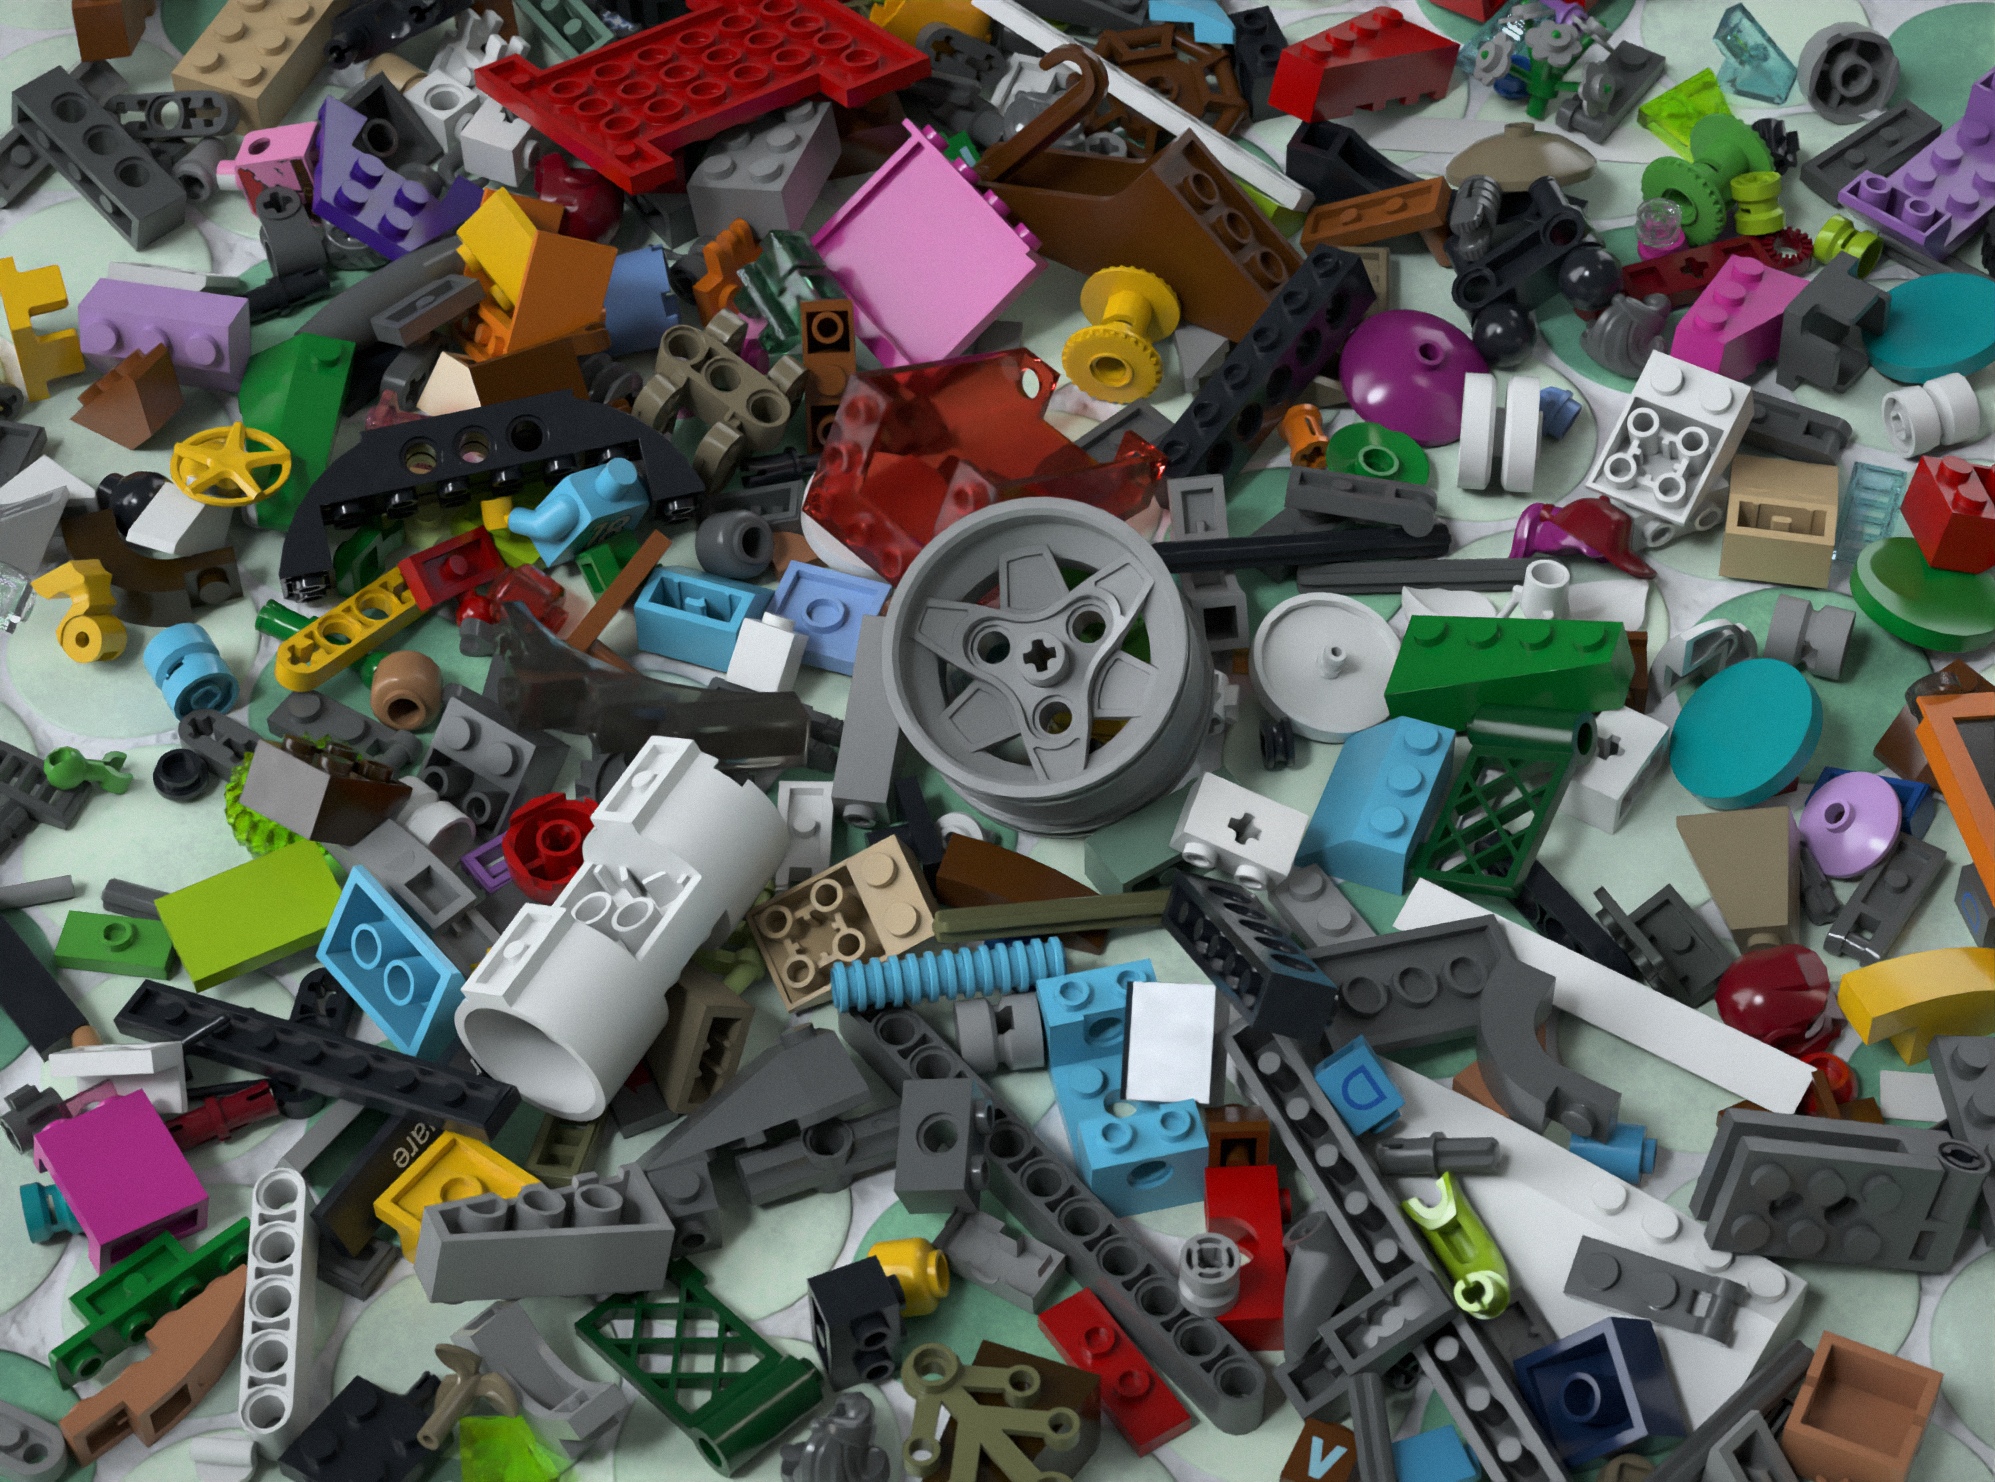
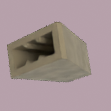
[1676,806,1800,955]
[645,958,755,1114]

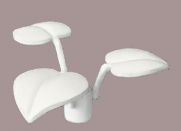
[1401,560,1649,631]

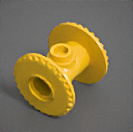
[1062,265,1181,404]

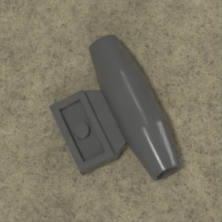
[294,235,486,353]

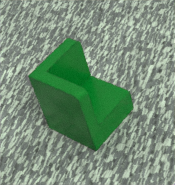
[573,529,663,602]

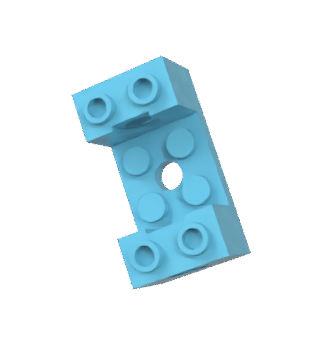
[1036,958,1209,1218]

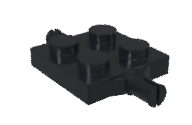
[277,1371,455,1482]

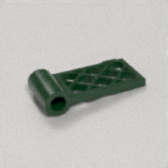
[1406,702,1598,898]
[574,1256,825,1478]

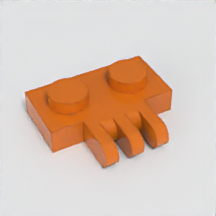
[692,218,782,328]

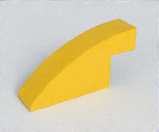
[1836,947,1995,1067]

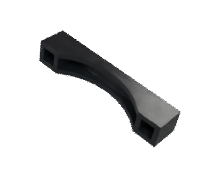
[1285,120,1588,253]

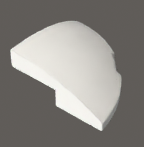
[1648,618,1757,699]

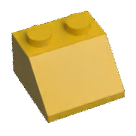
[456,186,537,314]

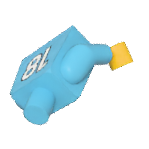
[480,457,650,568]

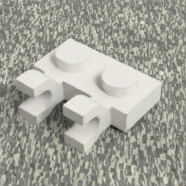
[429,8,531,106]

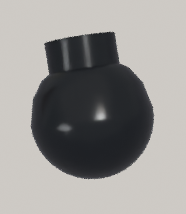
[96,471,173,537]

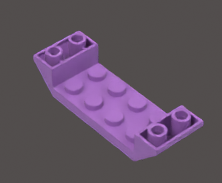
[1837,66,1995,263]

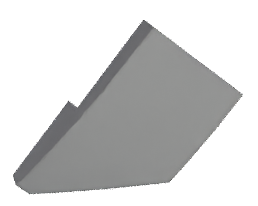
[1171,318,1229,393]

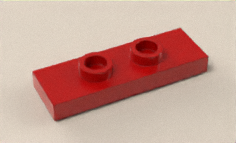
[1038,1287,1191,1458]

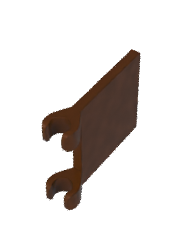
[468,321,632,452]

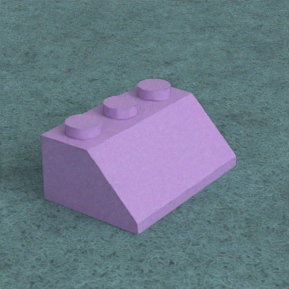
[78,278,251,393]

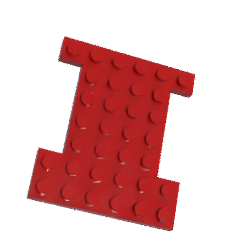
[474,0,932,196]

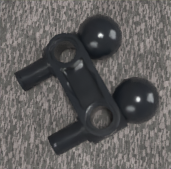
[323,0,476,70]
[1443,175,1625,368]

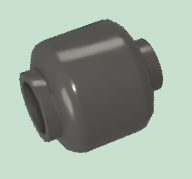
[695,509,775,580]

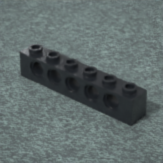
[1141,243,1377,511]
[1160,869,1339,1045]

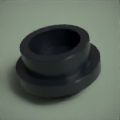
[153,748,209,801]

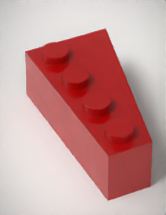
[1267,6,1461,123]

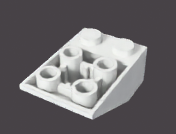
[1585,350,1755,527]

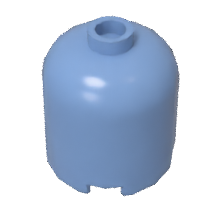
[601,244,683,357]

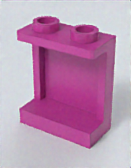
[34,1089,209,1276]

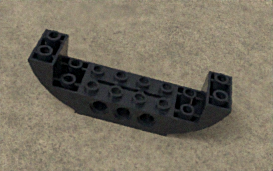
[278,388,706,603]

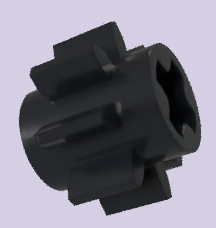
[1751,118,1800,176]

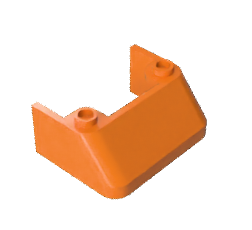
[450,187,618,363]

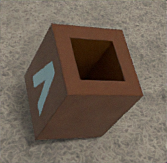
[1279,1417,1361,1482]

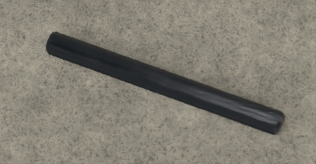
[1151,523,1452,574]

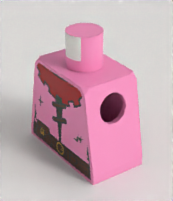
[216,122,323,226]

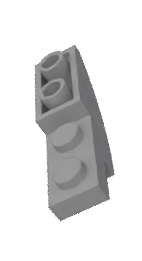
[320,817,501,981]

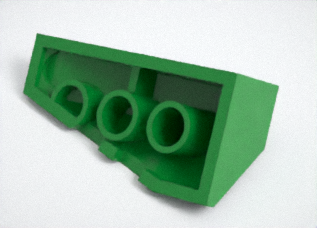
[238,332,356,532]

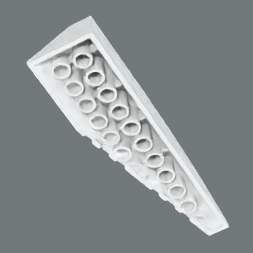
[1192,981,1808,1439]

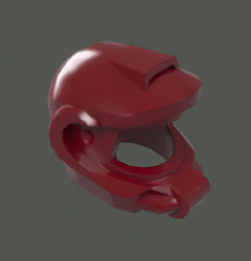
[534,152,625,246]
[1714,944,1848,1059]

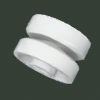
[1457,372,1543,493]

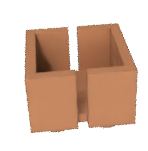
[1780,1330,1944,1482]

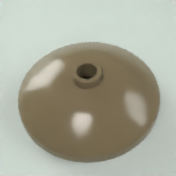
[1445,122,1597,192]

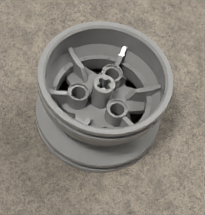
[881,497,1215,839]

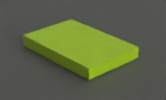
[153,838,342,994]

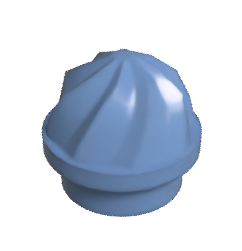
[1539,386,1583,440]

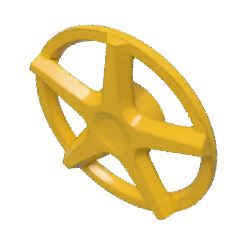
[170,421,291,507]

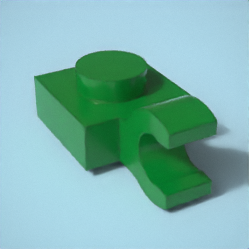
[333,514,406,599]

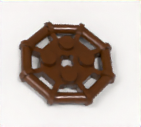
[1065,21,1250,159]

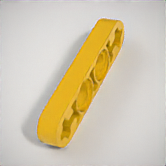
[274,566,431,692]

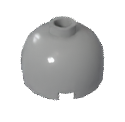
[1796,22,1900,124]

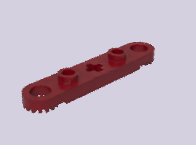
[1573,226,1813,322]

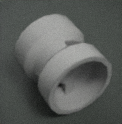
[1178,1232,1241,1318]

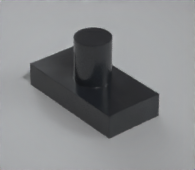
[864,776,944,898]

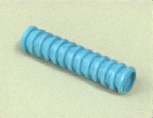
[830,936,1067,1014]

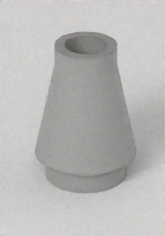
[171,136,227,204]

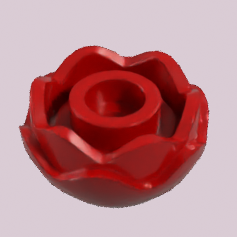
[1797,1051,1858,1117]

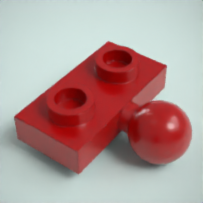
[397,525,508,629]

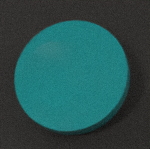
[1861,273,1995,384]
[1669,658,1823,809]

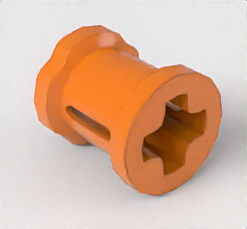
[1276,404,1329,469]

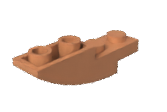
[58,1263,247,1469]

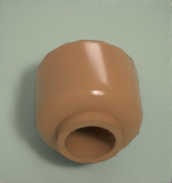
[370,650,444,732]

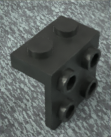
[1593,883,1735,1009]

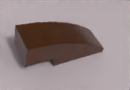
[936,833,1110,956]

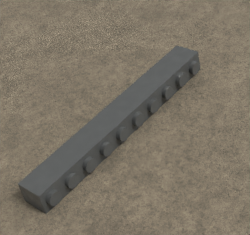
[1217,1017,1576,1482]

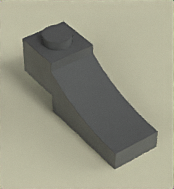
[1271,1260,1458,1423]

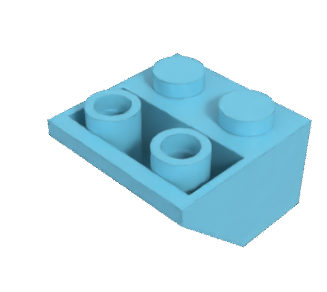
[634,565,775,673]

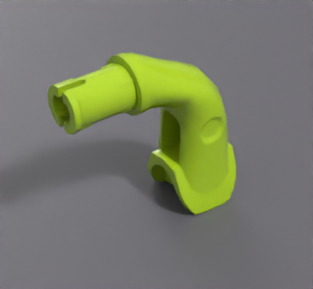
[1400,1171,1510,1320]

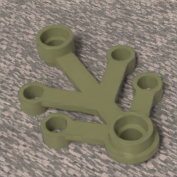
[901,1343,1080,1482]

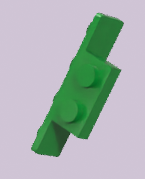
[48,1217,251,1391]

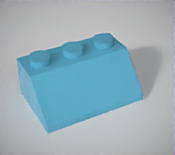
[1294,716,1456,896]
[315,865,466,1061]

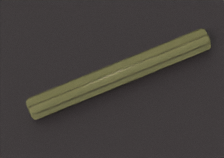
[932,889,1171,944]

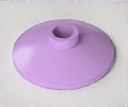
[1798,772,1902,878]

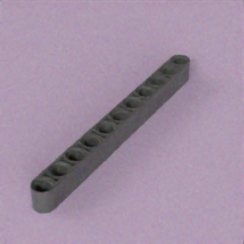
[837,1000,1266,1436]

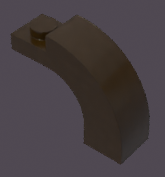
[60,508,244,627]

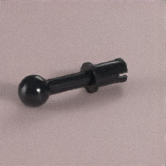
[740,435,888,489]

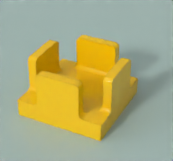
[0,256,86,403]
[373,1130,543,1265]

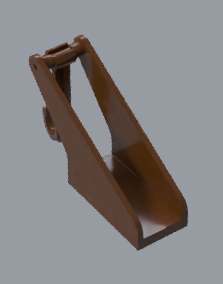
[971,44,1305,343]

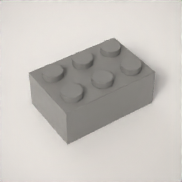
[686,98,842,241]

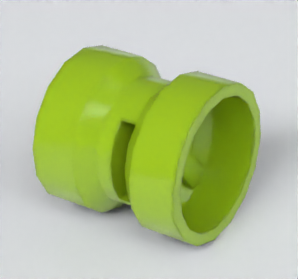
[1730,171,1786,235]
[1812,214,1884,280]

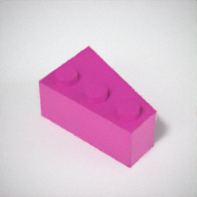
[1670,254,1811,382]

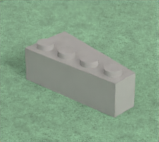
[414,1162,675,1305]

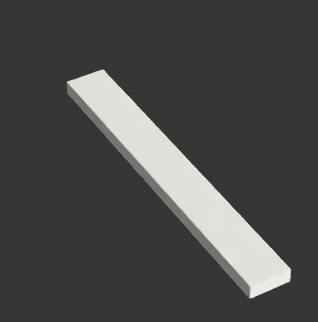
[971,0,1316,212]

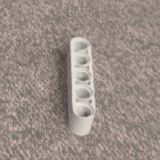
[238,1168,319,1461]

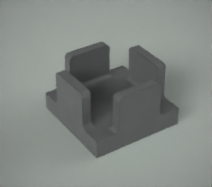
[1776,250,1892,393]

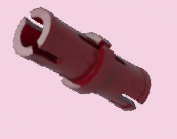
[163,1079,280,1153]

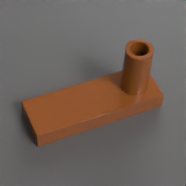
[1299,176,1454,267]
[549,529,673,704]

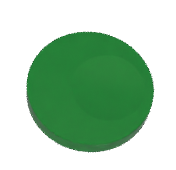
[1849,537,1995,653]

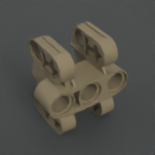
[631,307,810,498]

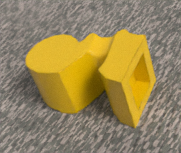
[30,559,127,663]

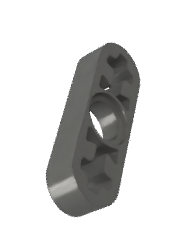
[103,90,240,141]

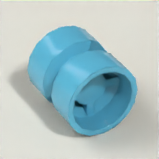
[143,622,240,721]

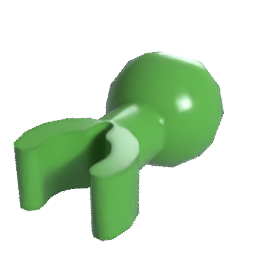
[44,746,133,794]

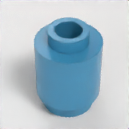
[1569,1122,1657,1185]

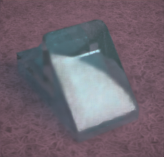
[1712,2,1797,106]

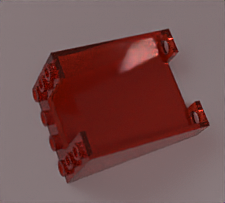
[801,347,1169,606]

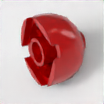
[502,793,599,906]

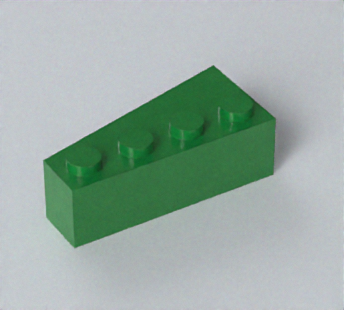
[1384,615,1636,732]

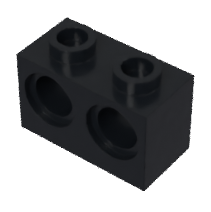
[1221,6,1290,123]

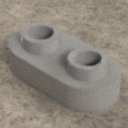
[0,1399,69,1482]

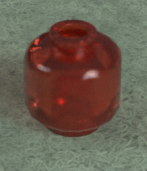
[486,563,569,640]

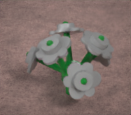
[1473,0,1616,119]

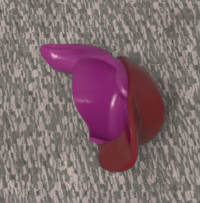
[1507,495,1658,580]

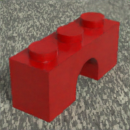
[1204,1165,1292,1352]

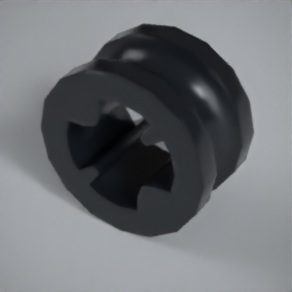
[1259,717,1295,769]

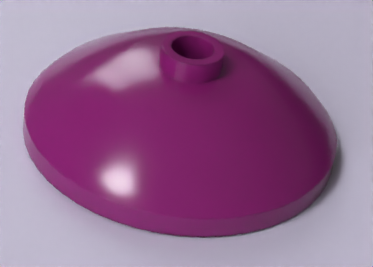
[1339,309,1490,446]

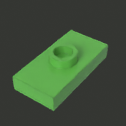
[54,910,176,980]

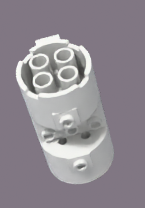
[454,736,791,1121]

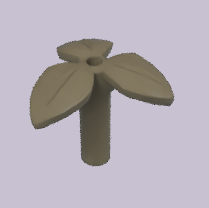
[417,1343,519,1450]

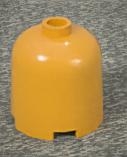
[869,0,992,61]

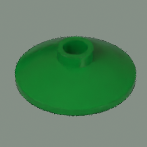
[1326,422,1430,485]

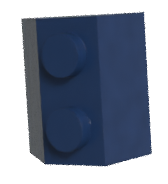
[1512,1316,1688,1475]

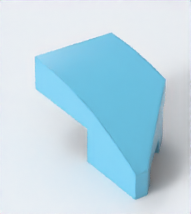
[1149,0,1236,44]

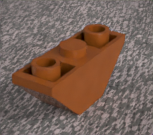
[800,299,859,454]
[69,343,185,450]

